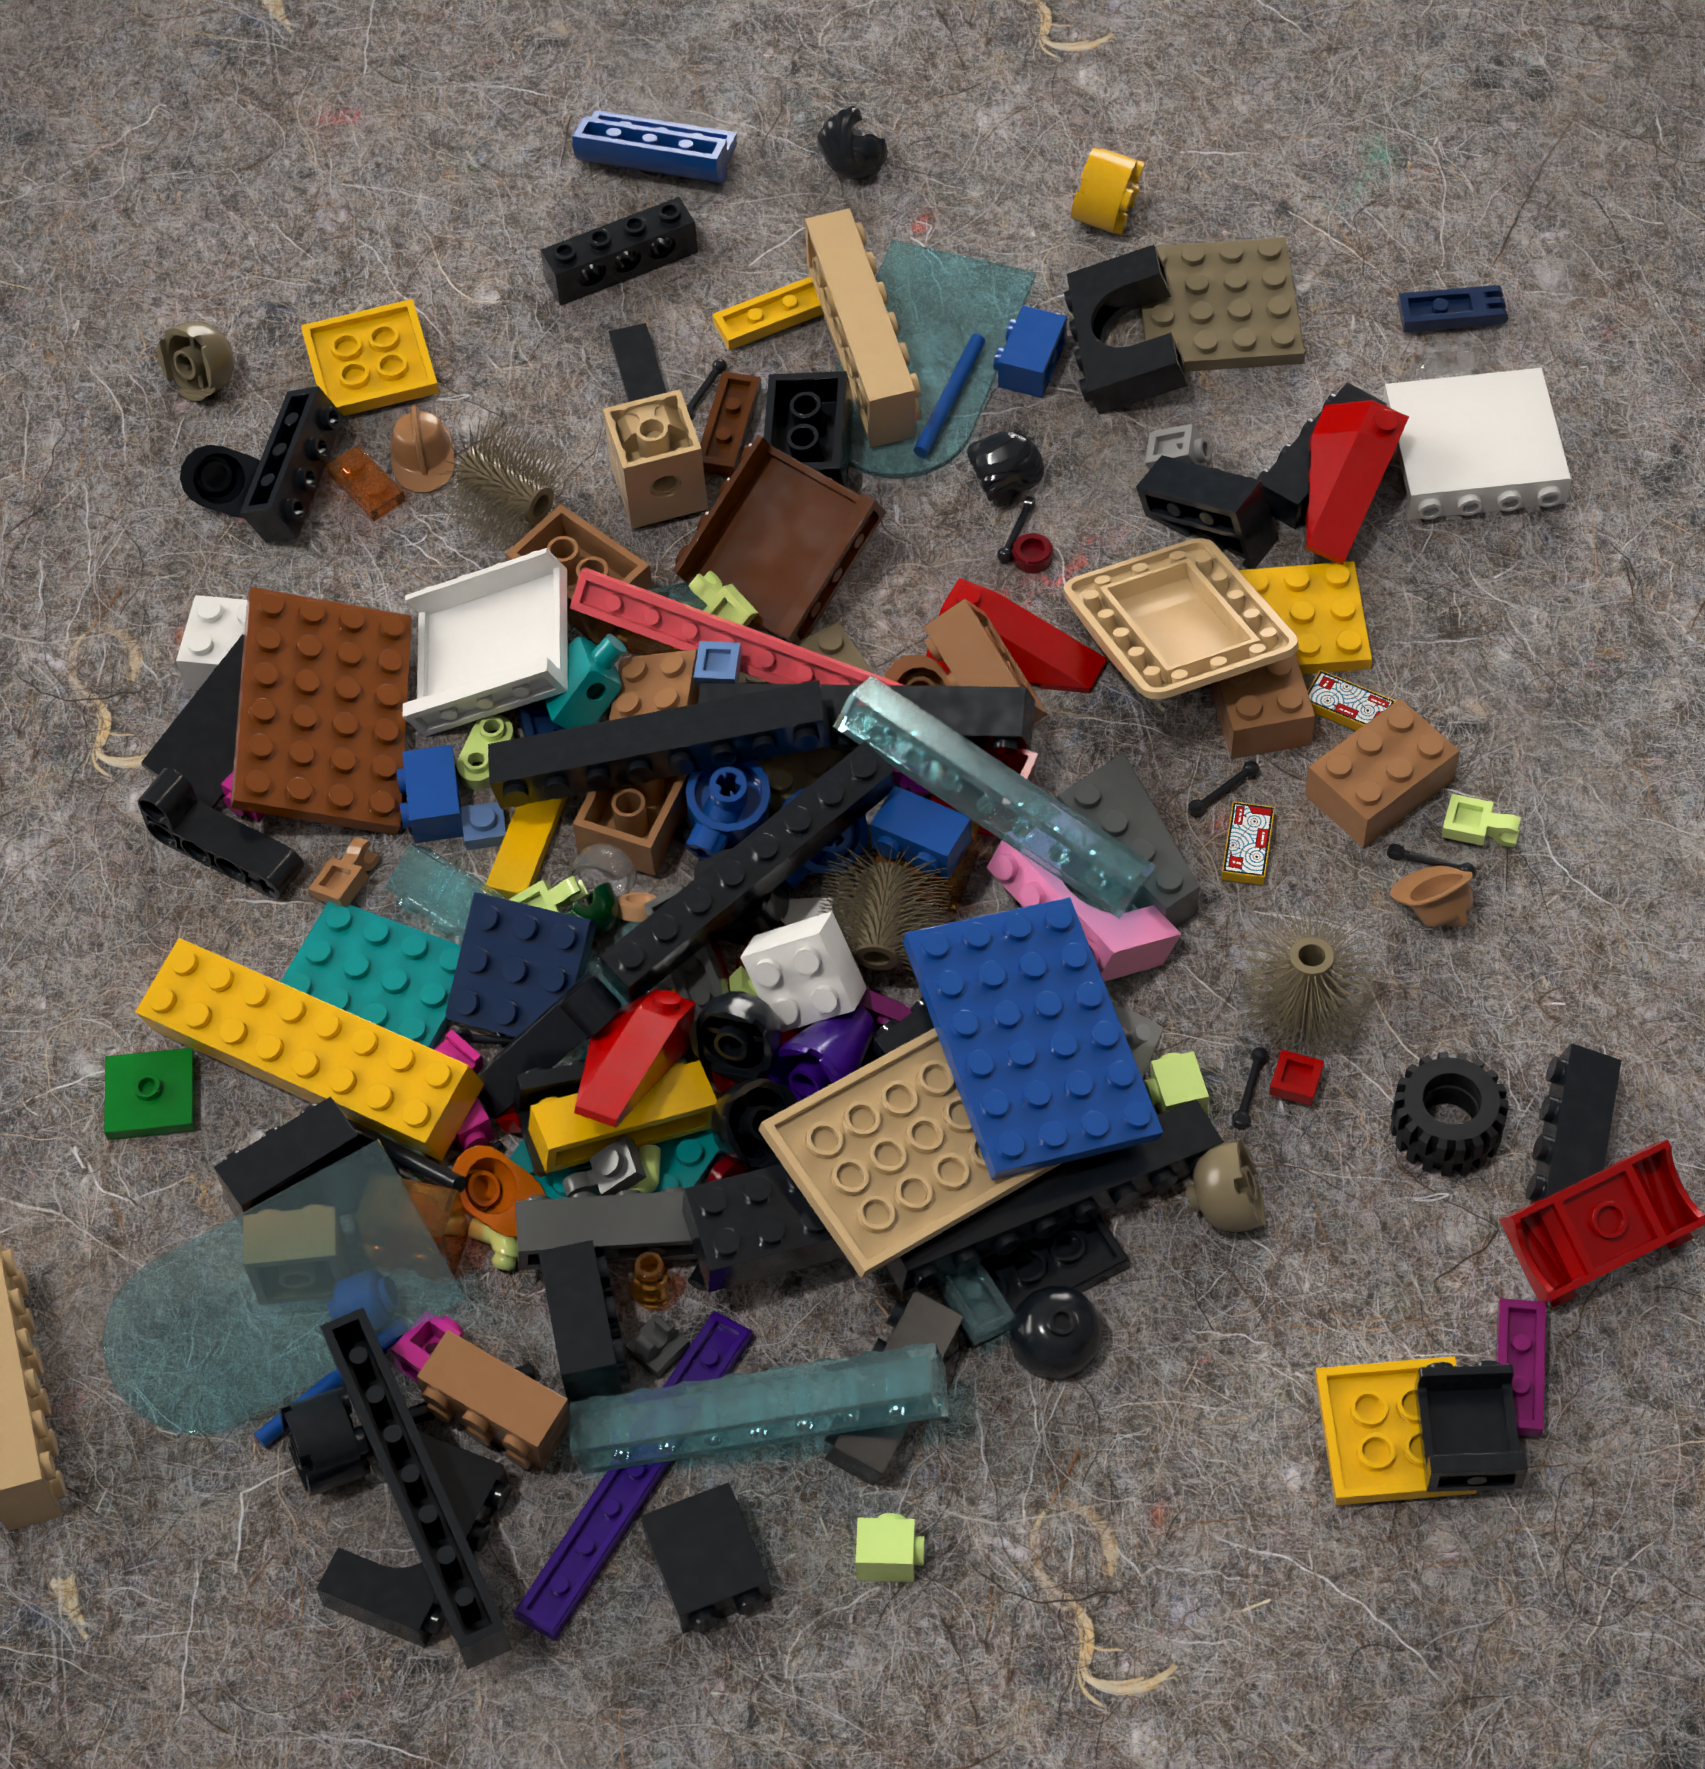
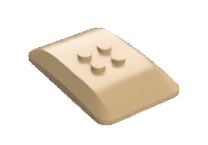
[1063,538,1299,699]

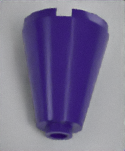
[766,1005,876,1102]

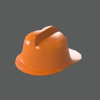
[452,1145,546,1237]

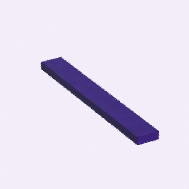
[514,1311,754,1641]

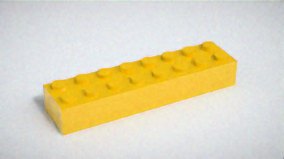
[135,938,484,1161]

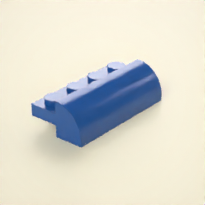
[572,110,737,183]

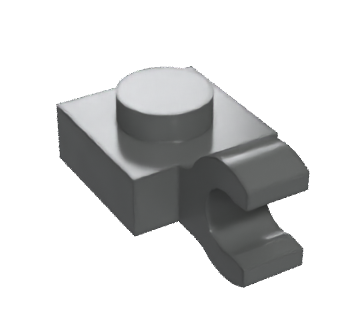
[562,1135,646,1198]

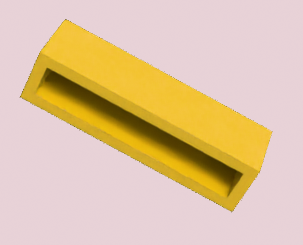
[528,1060,717,1173]

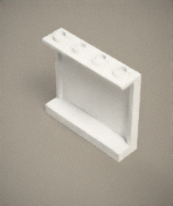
[1383,368,1571,520]
[403,548,568,737]

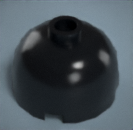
[689,991,782,1081]
[711,1078,798,1168]
[1009,1286,1102,1380]

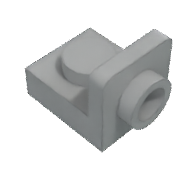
[1145,424,1211,470]

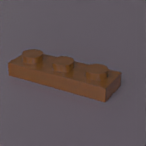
[700,371,761,476]

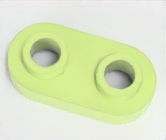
[456,714,515,790]

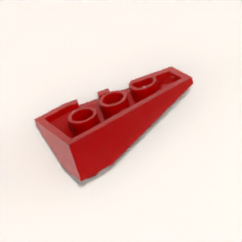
[1305,400,1409,565]
[926,578,1107,693]
[574,989,696,1128]

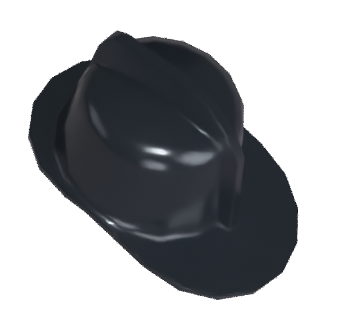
[180,444,260,518]

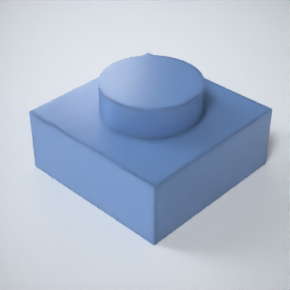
[693,641,743,686]
[461,802,506,851]

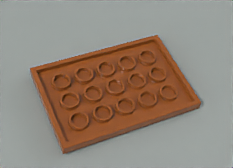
[230,587,412,835]

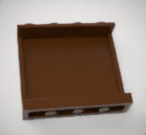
[672,434,886,644]

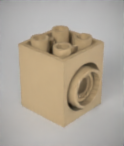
[603,389,708,529]

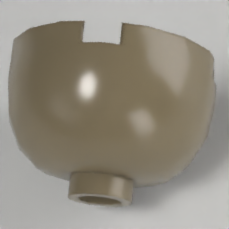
[157,321,234,401]
[1187,1140,1266,1233]

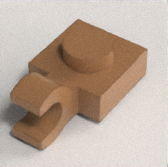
[308,837,380,908]

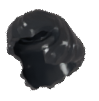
[817,105,888,180]
[966,431,1044,507]

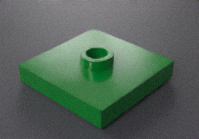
[104,1048,195,1140]

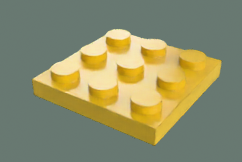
[301,299,439,416]
[1239,561,1372,674]
[1315,1356,1477,1506]

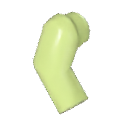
[628,1145,661,1193]
[468,1218,518,1271]

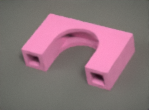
[987,820,1181,982]

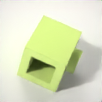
[1144,1051,1209,1115]
[855,1513,925,1582]

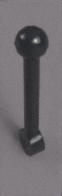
[686,359,727,420]
[997,496,1036,563]
[1188,761,1259,818]
[1387,844,1475,874]
[456,1028,515,1045]
[1232,1047,1268,1130]

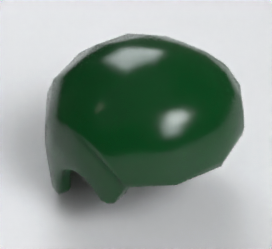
[564,882,620,939]

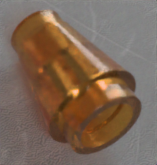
[631,1252,676,1309]

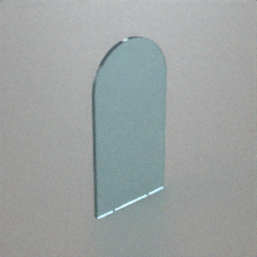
[835,240,1035,479]
[103,1139,466,1433]

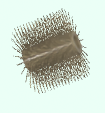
[434,414,576,554]
[818,842,953,989]
[1241,903,1378,1060]

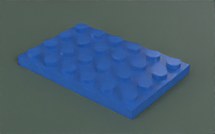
[902,897,1164,1180]

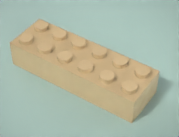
[805,208,921,448]
[0,1242,67,1531]

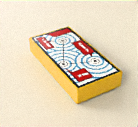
[1307,670,1396,731]
[1221,802,1275,885]

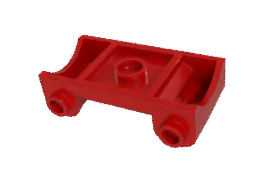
[1499,1140,1705,1307]

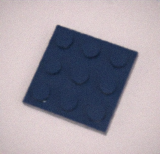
[445,892,597,1037]

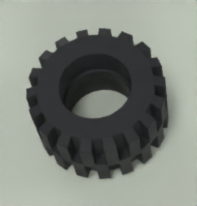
[1390,1052,1509,1176]

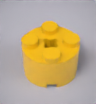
[1070,147,1145,236]

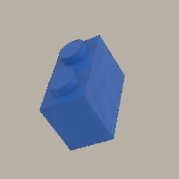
[993,305,1067,398]
[397,745,464,843]
[870,785,972,880]

